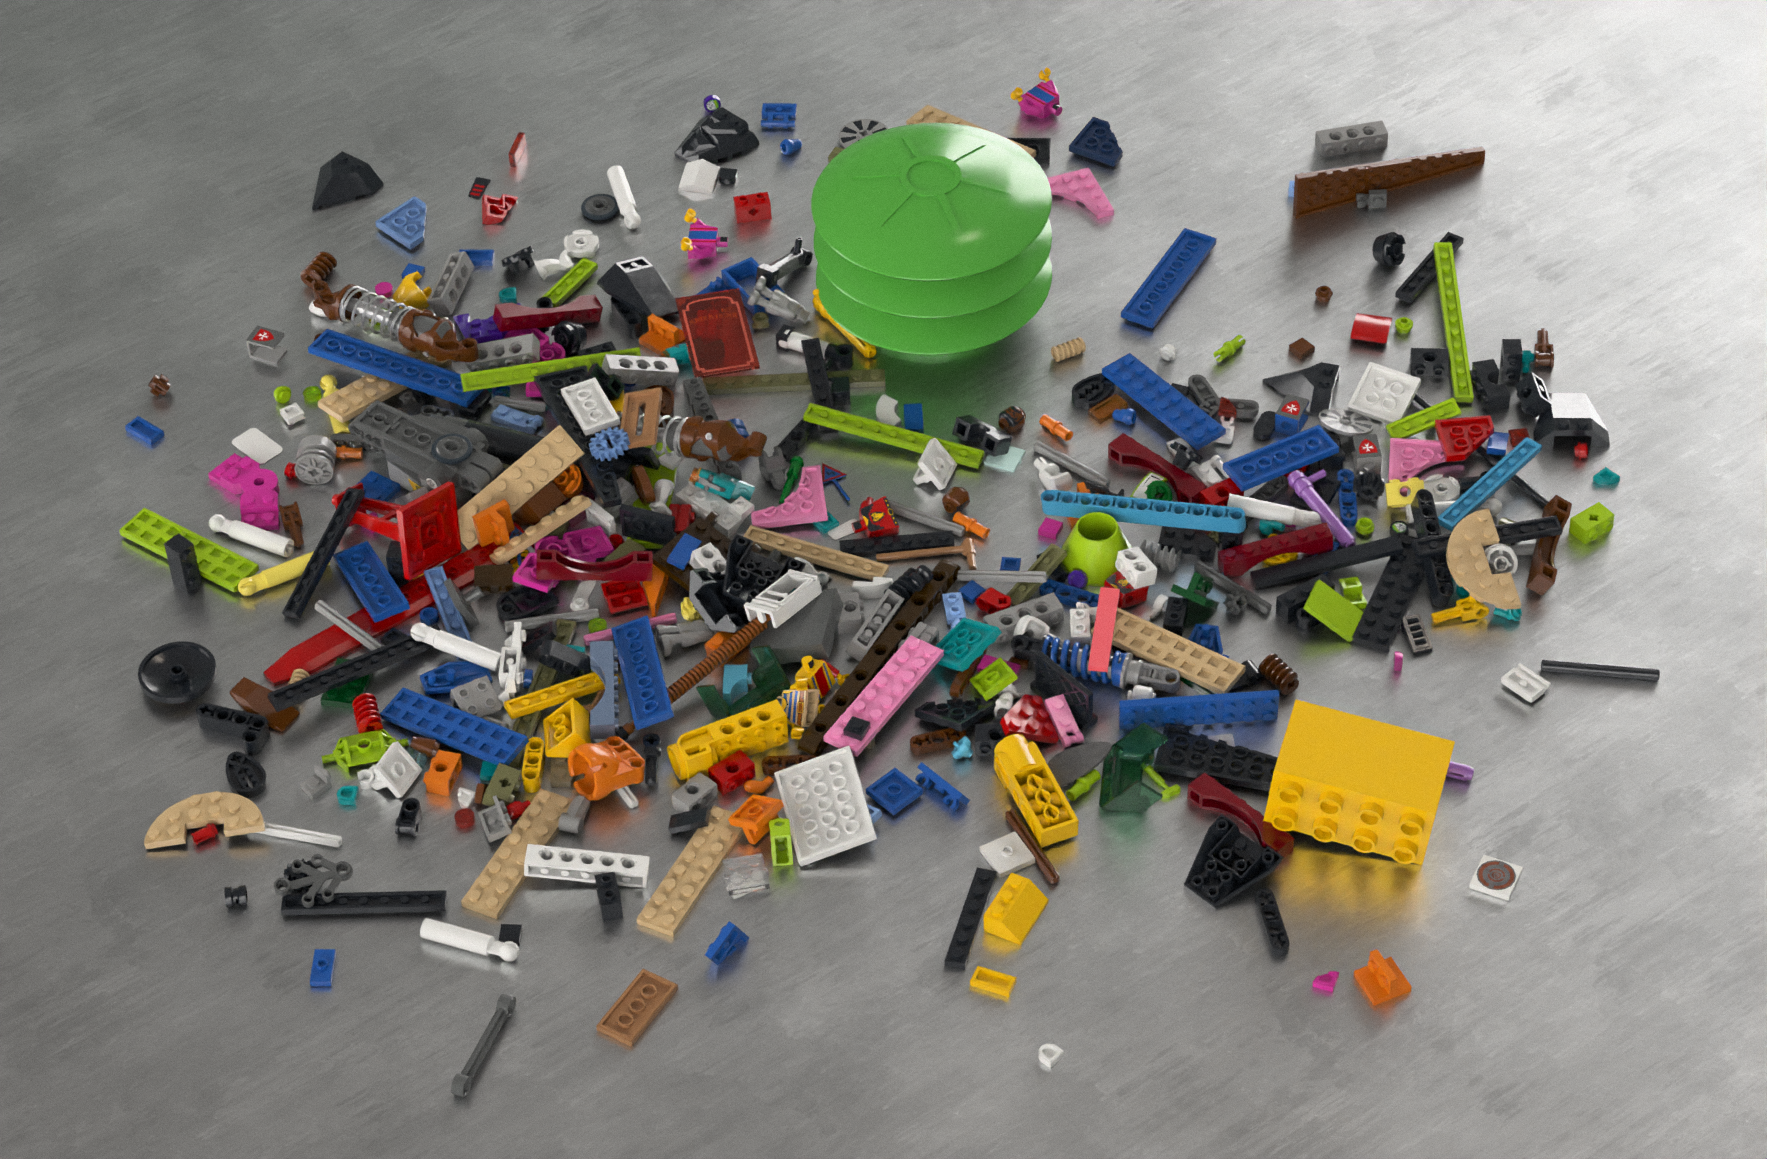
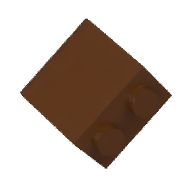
[514,481,567,526]

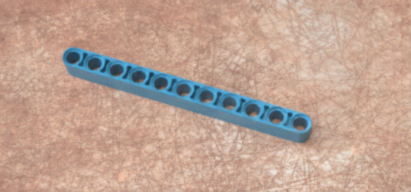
[1041,490,1246,533]

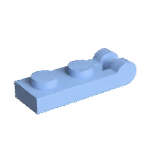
[490,404,544,434]

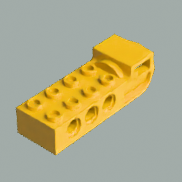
[667,699,789,783]
[994,734,1079,848]

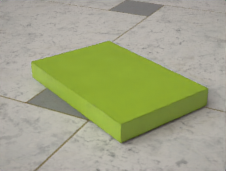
[1303,579,1364,642]

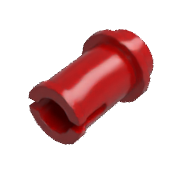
[191,823,218,845]

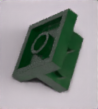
[1171,572,1219,610]

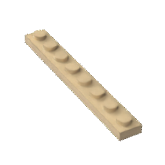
[743,525,889,581]

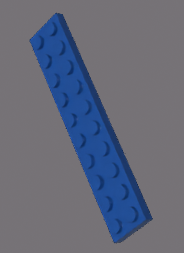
[308,329,484,407]

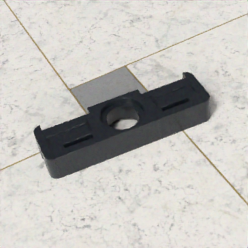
[778,418,818,462]

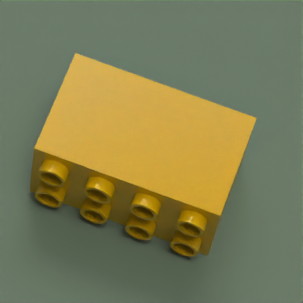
[1263,699,1455,865]

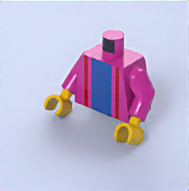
[1010,67,1062,119]
[680,208,728,259]

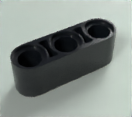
[610,297,643,339]
[538,640,592,678]

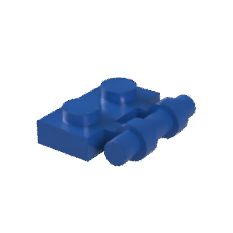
[761,103,797,129]

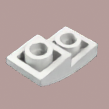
[852,577,893,600]

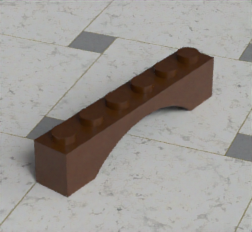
[1526,495,1572,596]

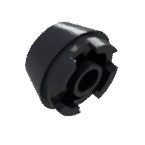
[1372,232,1406,267]
[551,321,587,356]

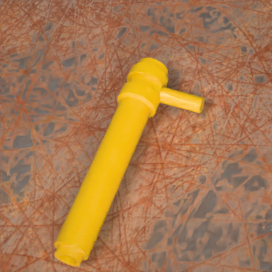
[812,289,876,358]

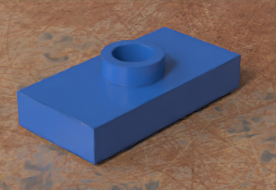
[310,949,336,986]

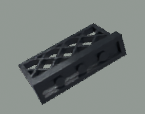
[1030,650,1098,732]

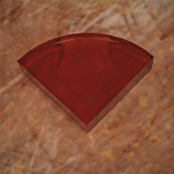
[1218,397,1237,418]

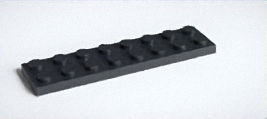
[1352,534,1425,652]

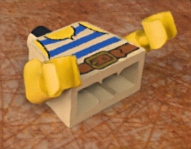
[776,678,819,740]

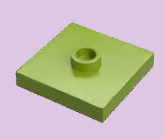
[969,657,1018,701]

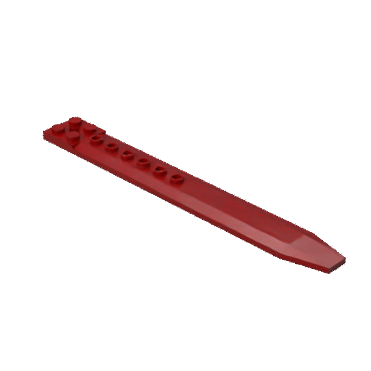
[263,542,535,687]

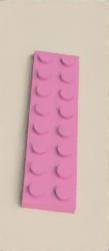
[824,635,944,757]

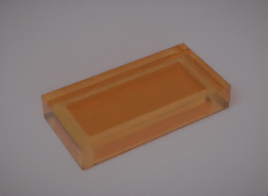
[1088,394,1128,424]

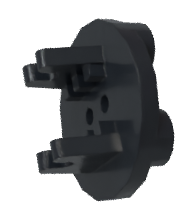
[501,246,535,275]
[1170,441,1204,470]

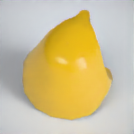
[392,271,432,310]

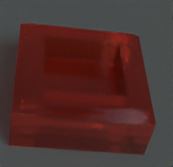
[1508,428,1530,447]

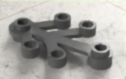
[274,854,353,908]

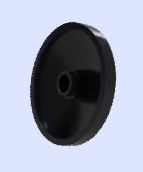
[138,641,217,704]

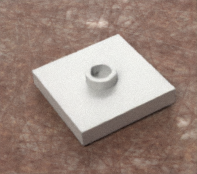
[980,832,1035,878]

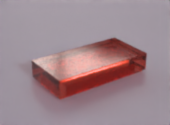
[508,132,526,167]

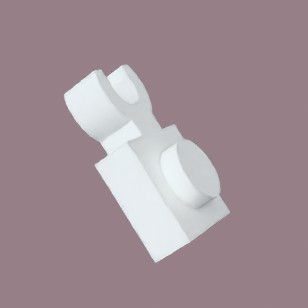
[1213,416,1235,444]

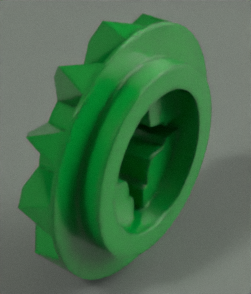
[1144,480,1172,501]

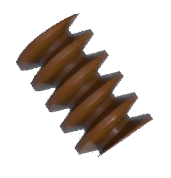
[300,251,337,288]
[1258,653,1299,695]

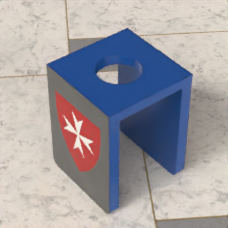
[1275,394,1309,436]

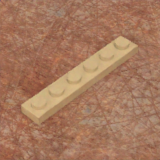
[489,495,592,565]

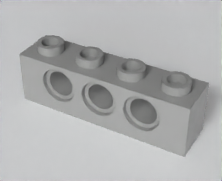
[1315,121,1388,157]
[427,251,474,317]
[465,333,540,372]
[601,354,679,386]
[845,589,904,662]
[983,592,1064,645]

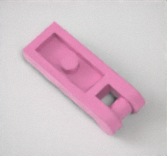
[1044,694,1084,748]

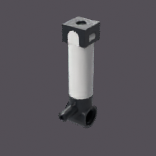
[776,324,854,371]

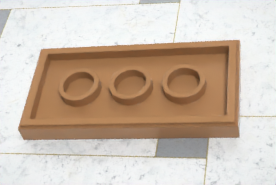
[596,968,678,1047]

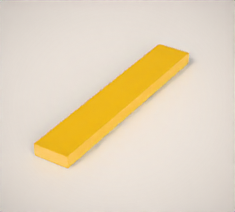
[504,672,620,719]

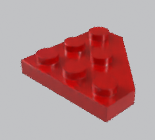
[1435,415,1494,462]
[1000,694,1059,744]

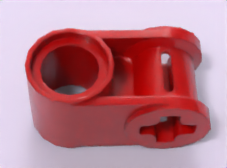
[975,587,1011,614]

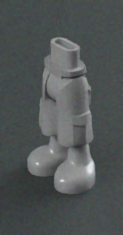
[747,275,810,324]
[654,619,720,657]

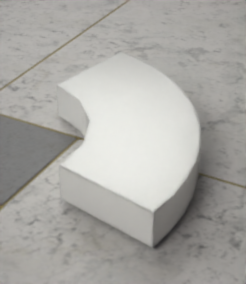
[876,394,901,427]

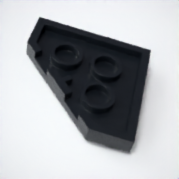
[1158,526,1216,563]
[915,696,996,731]

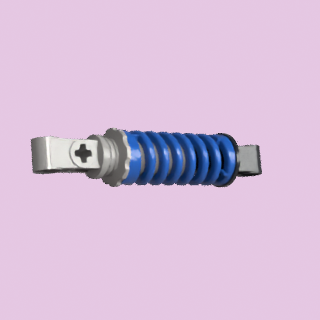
[1011,634,1181,693]

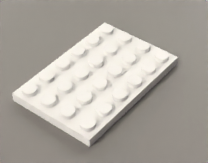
[774,746,877,866]

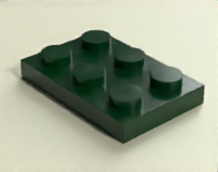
[320,658,374,709]

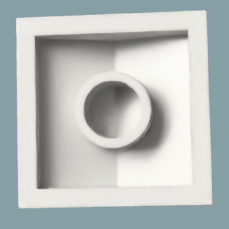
[678,159,720,194]

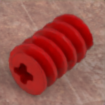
[352,693,383,734]

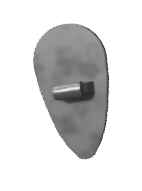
[1047,741,1112,786]

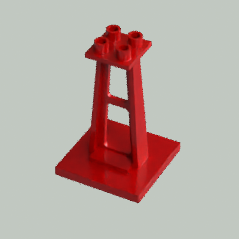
[332,481,462,580]

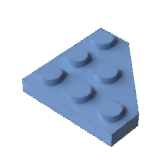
[375,196,427,250]

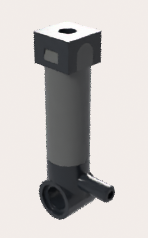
[755,237,813,289]

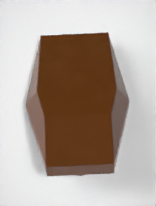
[230,677,300,732]

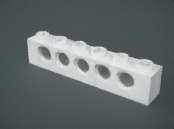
[524,844,650,888]

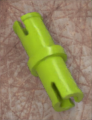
[1213,335,1246,362]
[1065,769,1101,801]

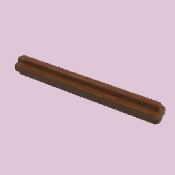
[1005,809,1060,884]

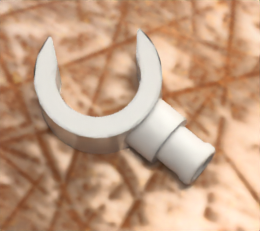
[1149,594,1168,620]
[357,764,376,789]

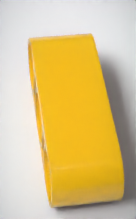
[522,737,546,793]

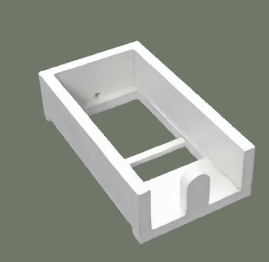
[744,569,822,628]

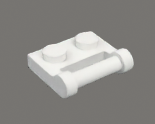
[1191,455,1230,488]

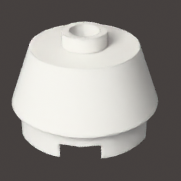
[1484,544,1518,575]

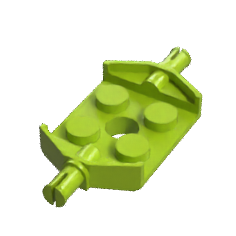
[321,729,409,773]

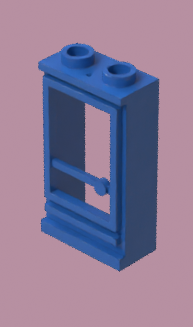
[721,257,785,315]

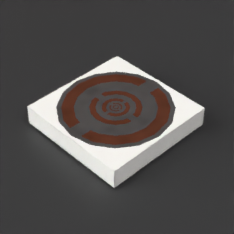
[1469,855,1523,901]

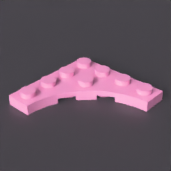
[1047,168,1114,219]
[1388,438,1465,497]
[751,465,828,529]

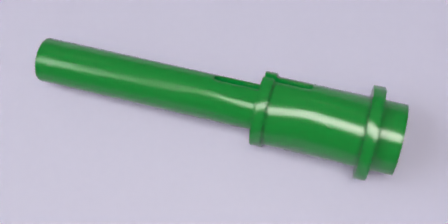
[779,456,804,505]

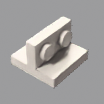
[912,438,957,490]
[371,741,423,798]

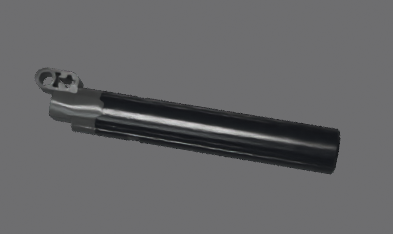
[420,405,637,487]

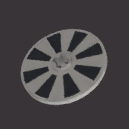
[839,119,888,149]
[1318,408,1374,436]

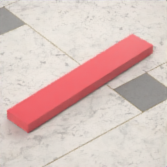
[1088,587,1120,672]

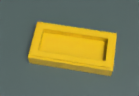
[970,966,1017,997]

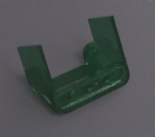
[696,645,791,721]
[1099,722,1168,813]

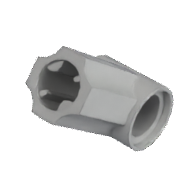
[558,795,590,834]

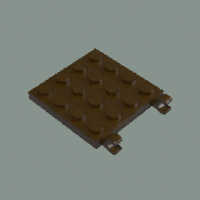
[653,510,762,591]

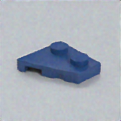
[705,921,750,965]

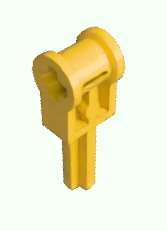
[1431,596,1489,623]

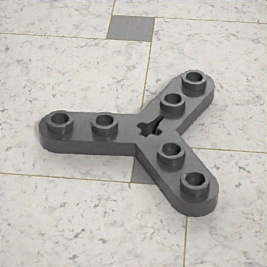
[1188,374,1259,419]

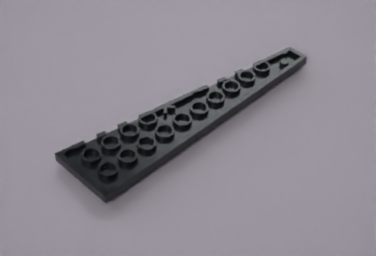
[534,365,622,508]
[1153,723,1278,791]

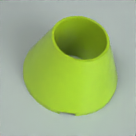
[1061,512,1133,587]

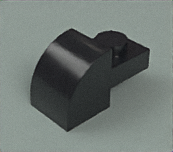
[585,363,625,401]

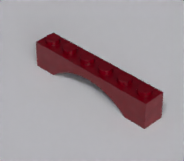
[493,295,603,332]
[1108,433,1207,504]
[1217,522,1333,579]
[536,549,653,582]
[1187,773,1294,858]

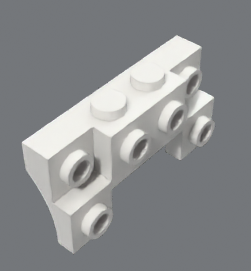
[675,471,755,538]
[498,622,527,706]

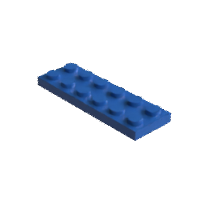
[1222,425,1339,492]
[333,541,410,623]

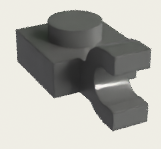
[1356,189,1387,208]

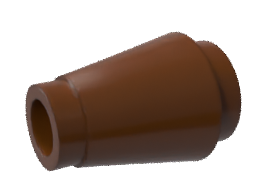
[410,736,441,758]

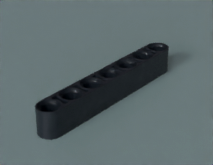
[1411,489,1454,607]

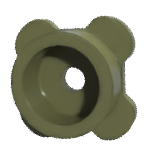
[752,312,769,329]

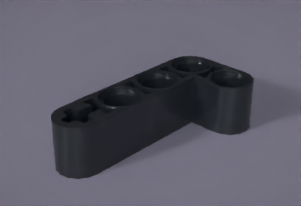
[196,703,270,756]

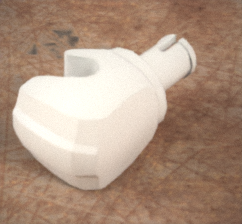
[1034,457,1073,491]
[1013,615,1064,647]

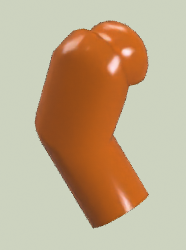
[744,776,774,794]

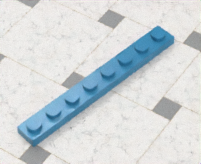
[1438,437,1542,532]

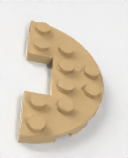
[1446,508,1521,609]
[144,791,265,849]

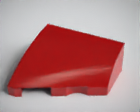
[482,194,518,225]

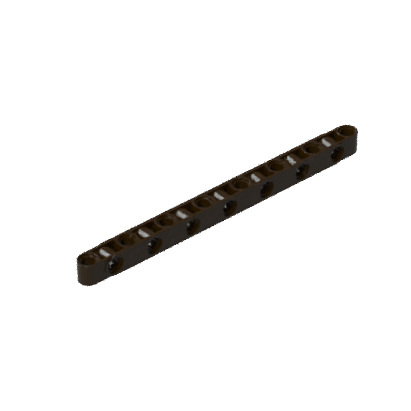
[798,559,961,757]

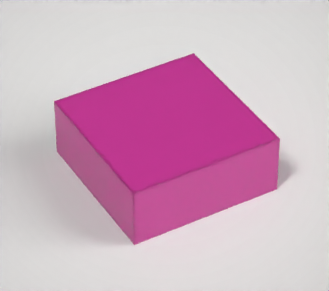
[1038,517,1063,540]

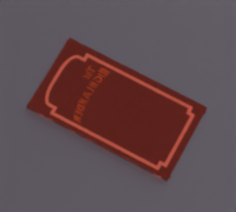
[675,288,760,378]

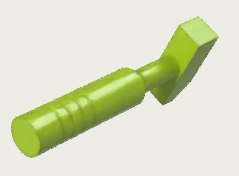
[1142,762,1181,798]

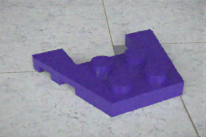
[453,303,522,344]

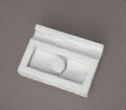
[585,499,617,537]
[1501,663,1551,703]

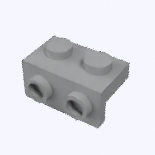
[478,795,512,843]

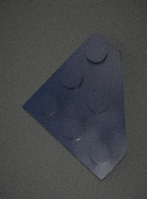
[1069,117,1123,167]

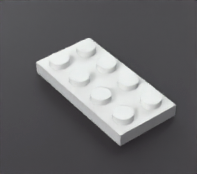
[561,378,620,436]

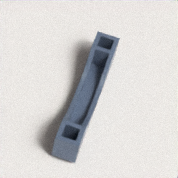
[590,641,619,739]

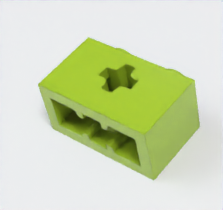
[1569,502,1615,544]

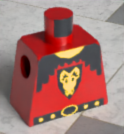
[851,496,899,538]
[1104,571,1149,609]

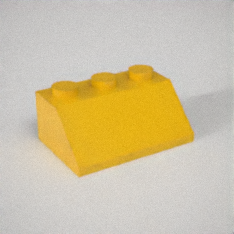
[543,698,591,758]
[983,872,1049,945]

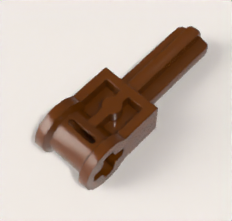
[1534,328,1554,368]
[278,501,304,548]

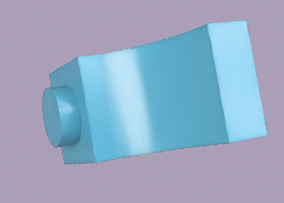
[722,664,752,707]

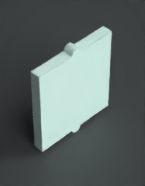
[984,446,1026,472]

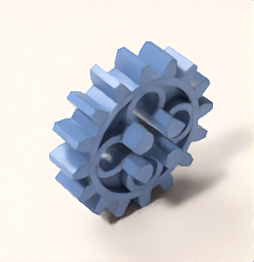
[589,427,630,461]

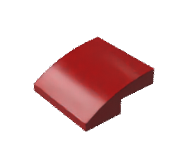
[1350,313,1392,344]
[601,581,648,614]

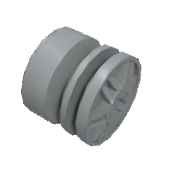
[294,435,337,485]

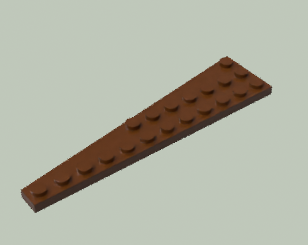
[1293,146,1485,219]

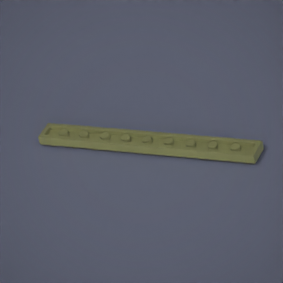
[703,369,885,395]
[508,619,577,768]

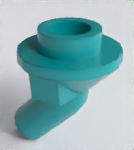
[1522,350,1535,373]
[1259,519,1285,536]
[1493,607,1522,622]

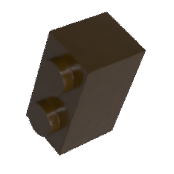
[474,564,515,596]

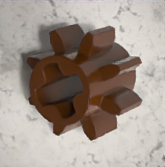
[148,374,171,397]

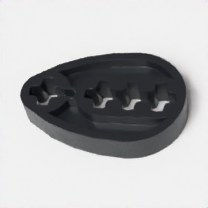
[1072,373,1116,410]
[226,751,268,798]

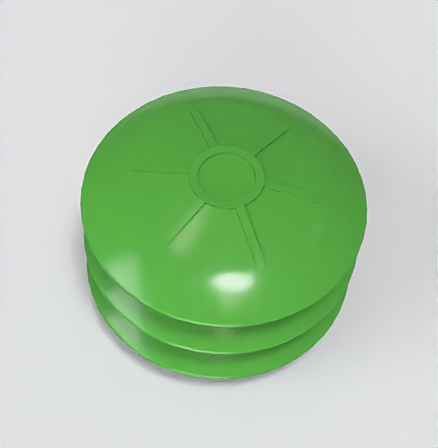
[811,123,1052,357]

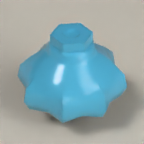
[951,736,974,759]

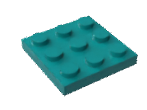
[935,618,1002,672]

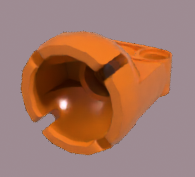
[568,736,645,800]

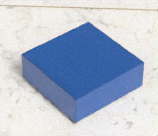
[401,263,425,282]
[1000,557,1021,571]
[958,580,986,604]

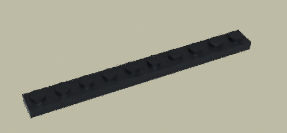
[267,624,441,712]

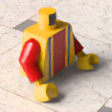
[795,656,850,716]

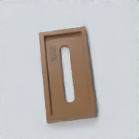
[620,388,662,449]

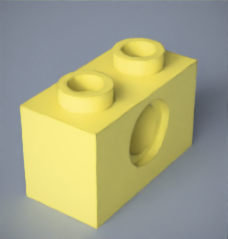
[1385,477,1424,509]

